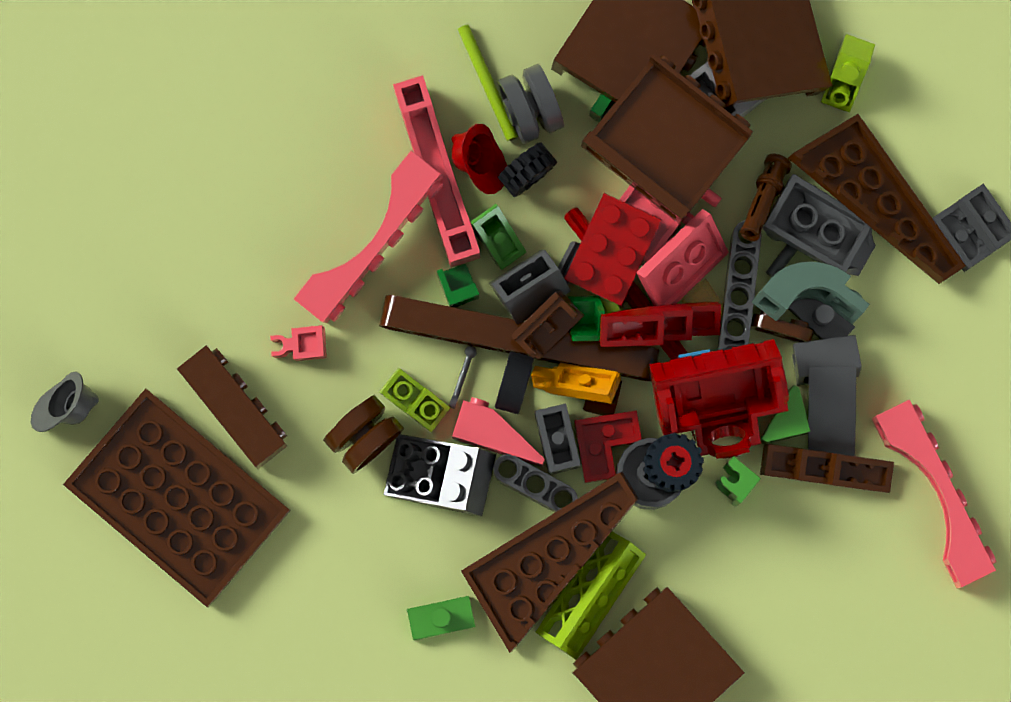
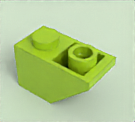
[821,34,875,113]

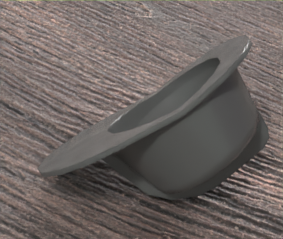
[31,372,99,432]

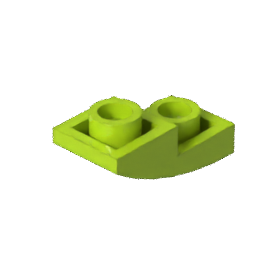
[379,368,451,432]

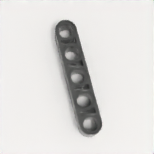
[717,220,762,351]

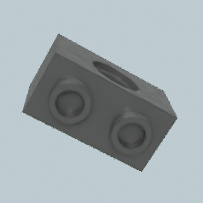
[534,403,581,475]

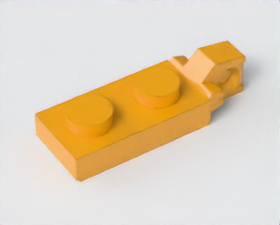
[531,362,621,404]

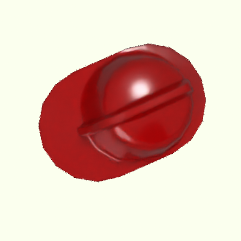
[451,124,507,194]

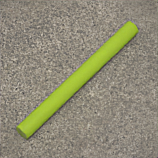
[458,24,518,142]

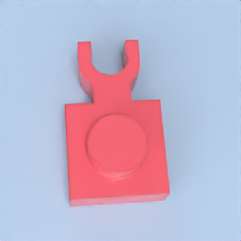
[270,325,327,361]

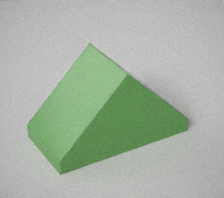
[760,385,810,444]

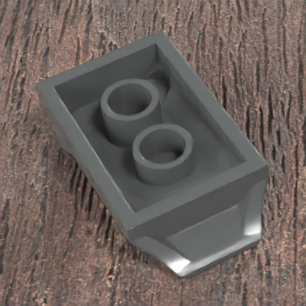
[762,174,876,276]

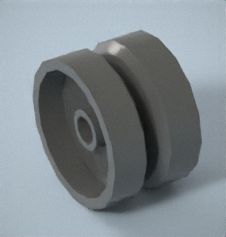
[498,64,564,144]
[616,438,681,510]

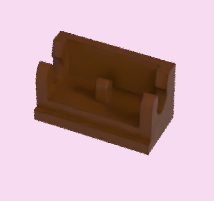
[511,290,585,360]

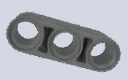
[493,454,578,513]

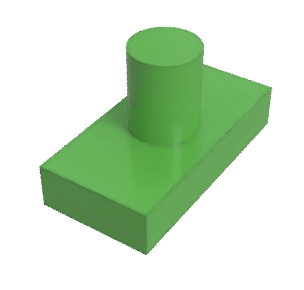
[407,596,475,640]

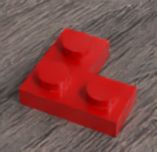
[574,410,642,483]

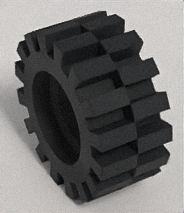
[498,142,557,197]

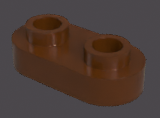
[751,310,814,343]

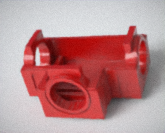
[649,339,789,459]

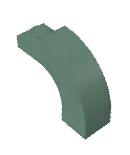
[752,262,870,324]

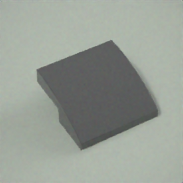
[932,183,1011,272]

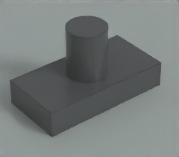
[788,298,855,340]

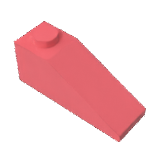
[452,397,545,467]

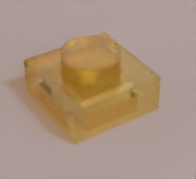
[681,278,723,306]

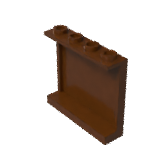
[551,0,706,102]
[692,0,832,109]
[581,53,753,224]
[572,587,745,702]

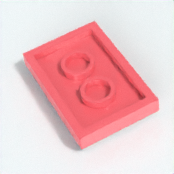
[636,209,729,306]

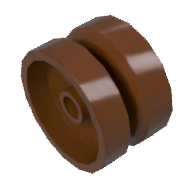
[323,395,404,474]

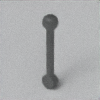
[449,346,477,409]

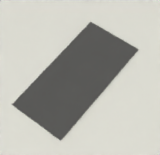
[808,366,856,456]

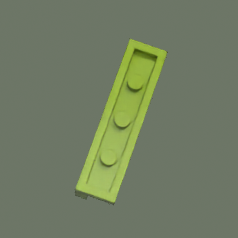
[535,531,646,660]

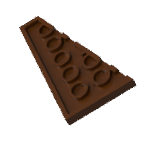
[788,114,966,284]
[461,472,639,653]

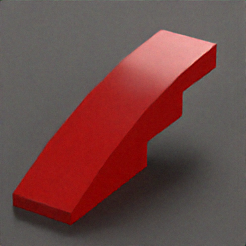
[600,302,721,347]

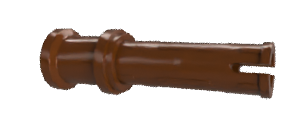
[740,153,792,241]

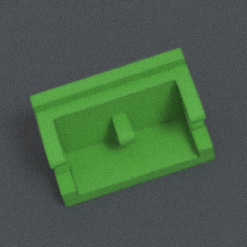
[715,456,761,507]

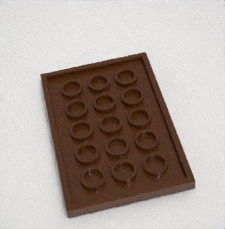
[63,388,291,608]

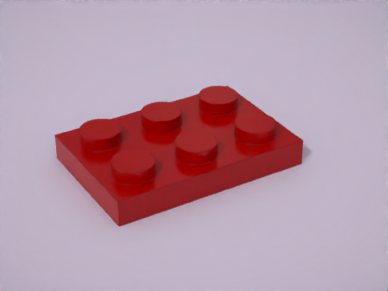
[564,193,662,306]

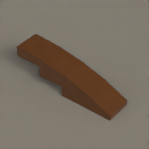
[760,443,894,493]

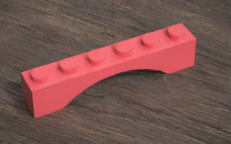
[393,75,480,268]
[294,151,443,323]
[872,399,996,588]

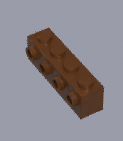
[177,345,287,469]

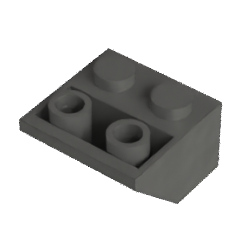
[489,250,571,325]

